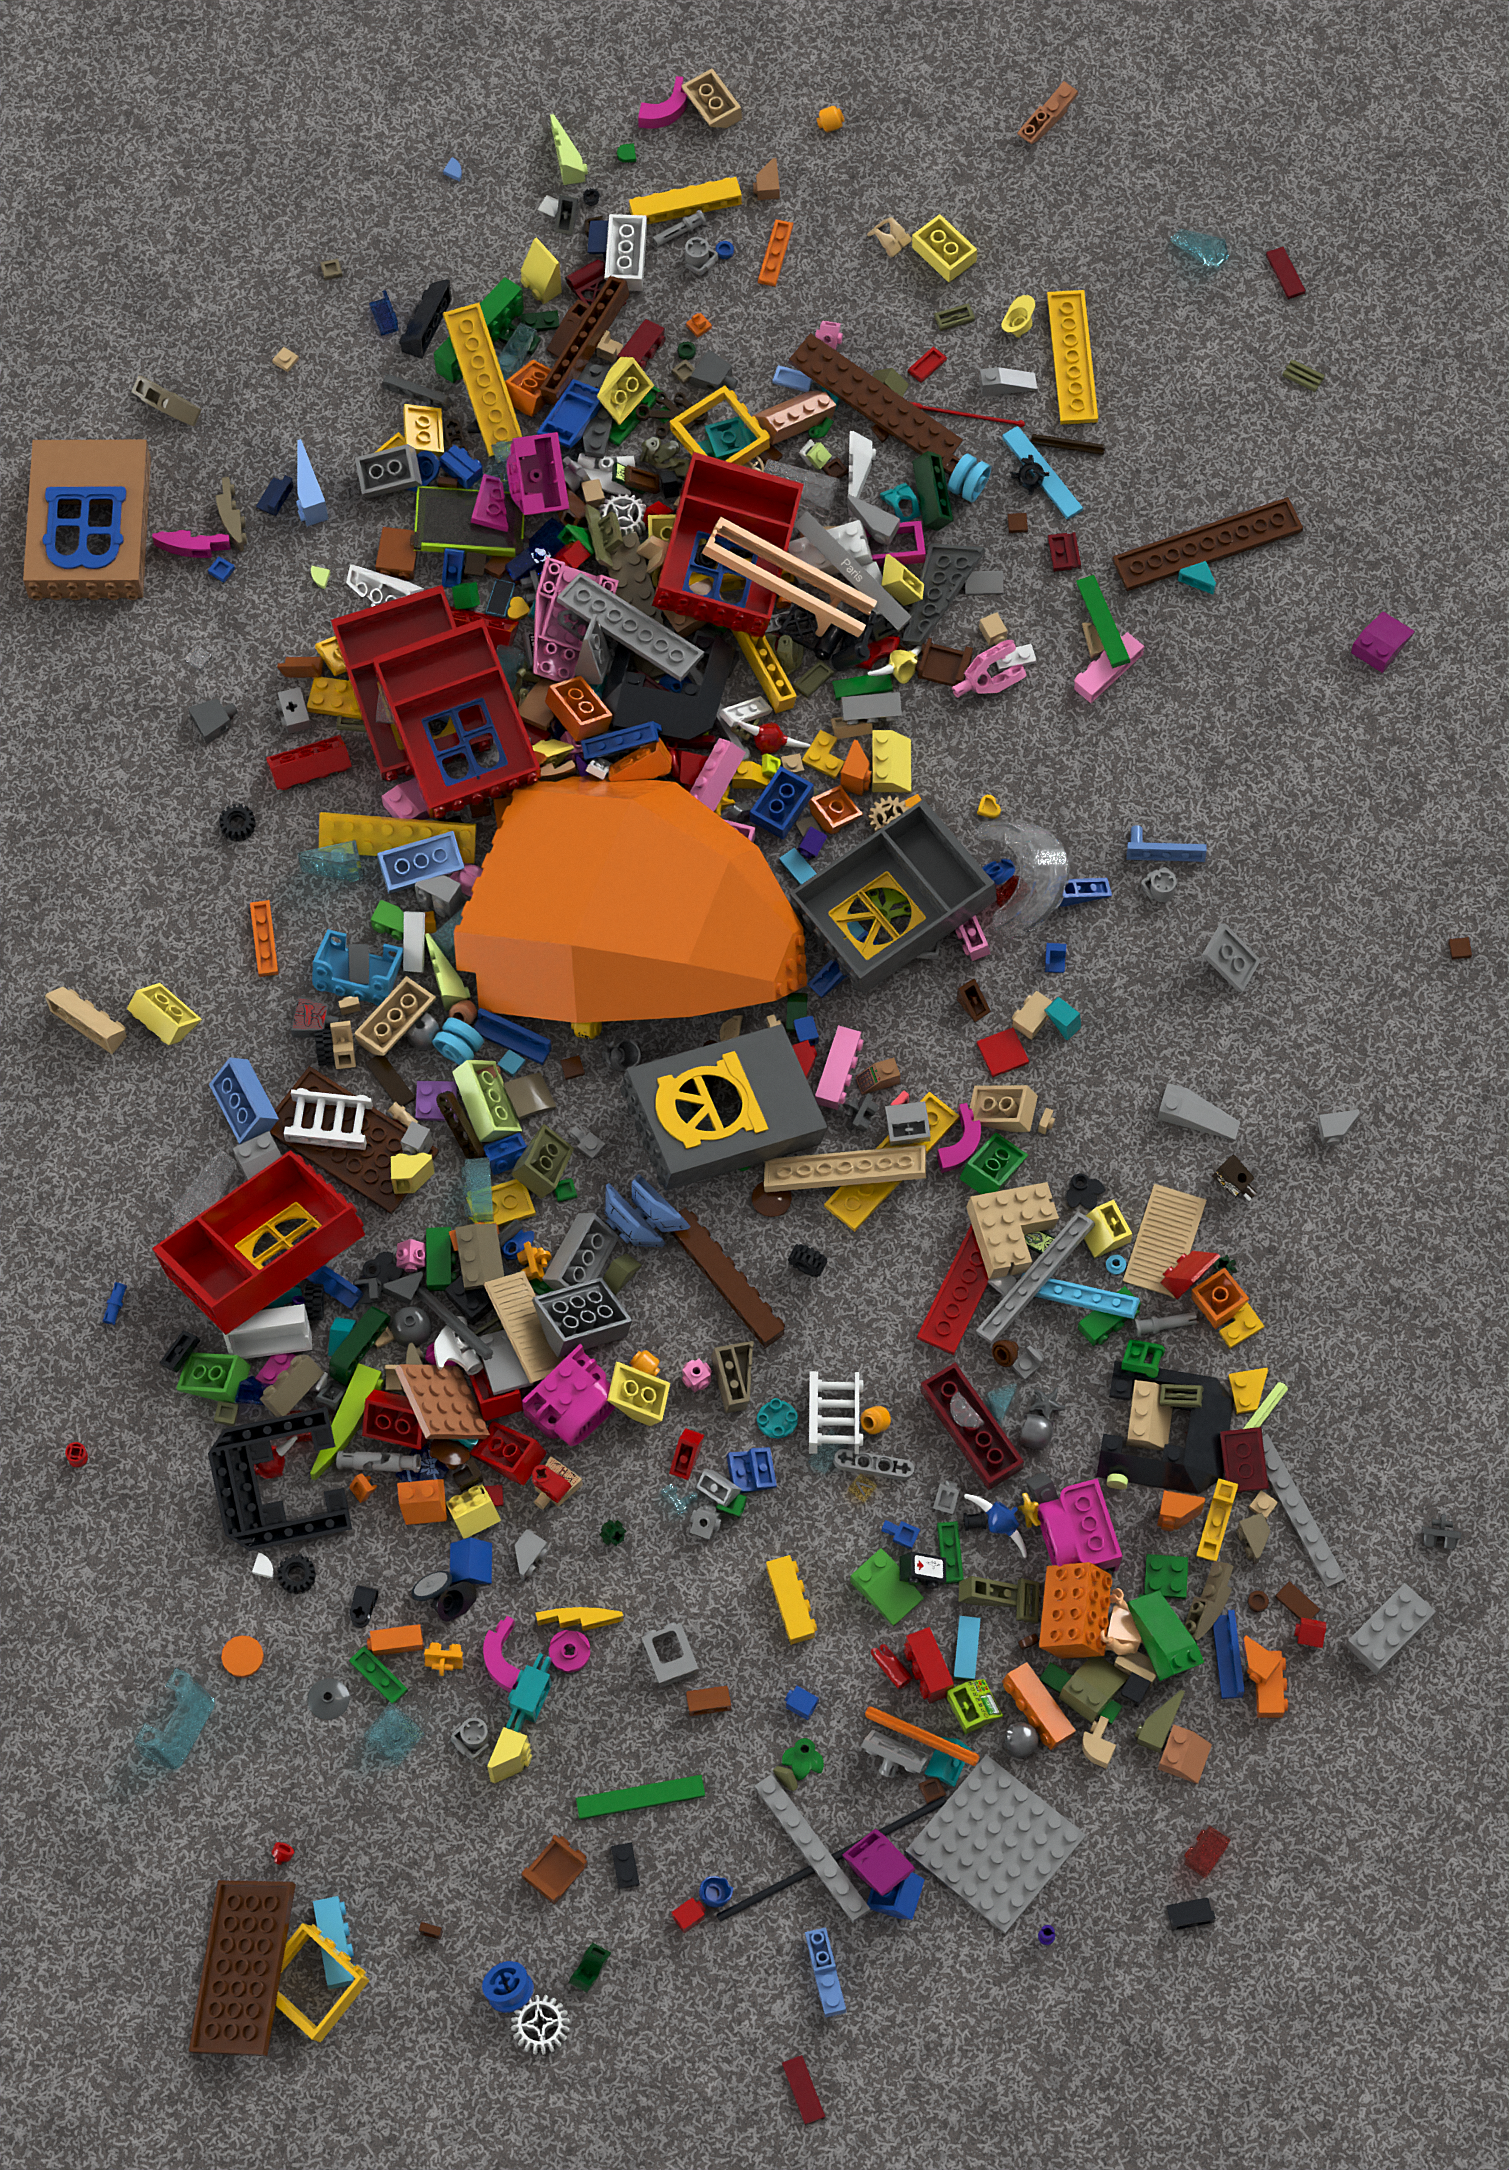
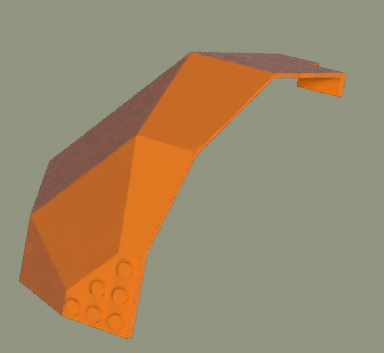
[453,774,807,1023]

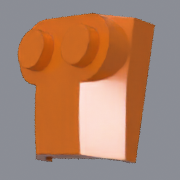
[809,785,863,834]

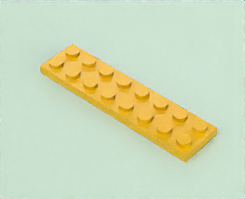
[1047,290,1098,425]
[443,302,522,458]
[318,812,477,864]
[824,1092,960,1232]

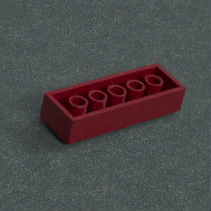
[920,1362,1024,1491]

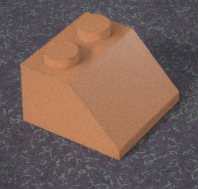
[1158,1724,1212,1784]

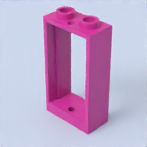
[865,521,926,567]

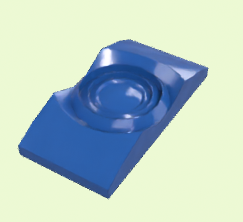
[537,379,602,448]

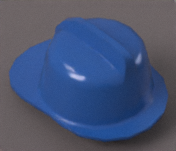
[407,451,440,492]

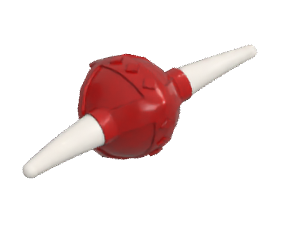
[737,720,811,755]
[254,1435,297,1479]

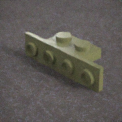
[584,504,623,569]

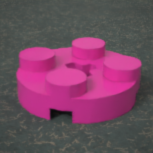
[549,1630,591,1673]

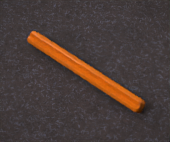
[865,1706,980,1766]

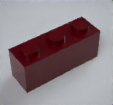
[617,319,666,371]

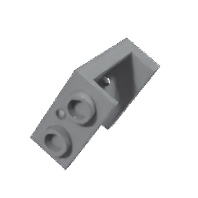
[641,1623,699,1688]

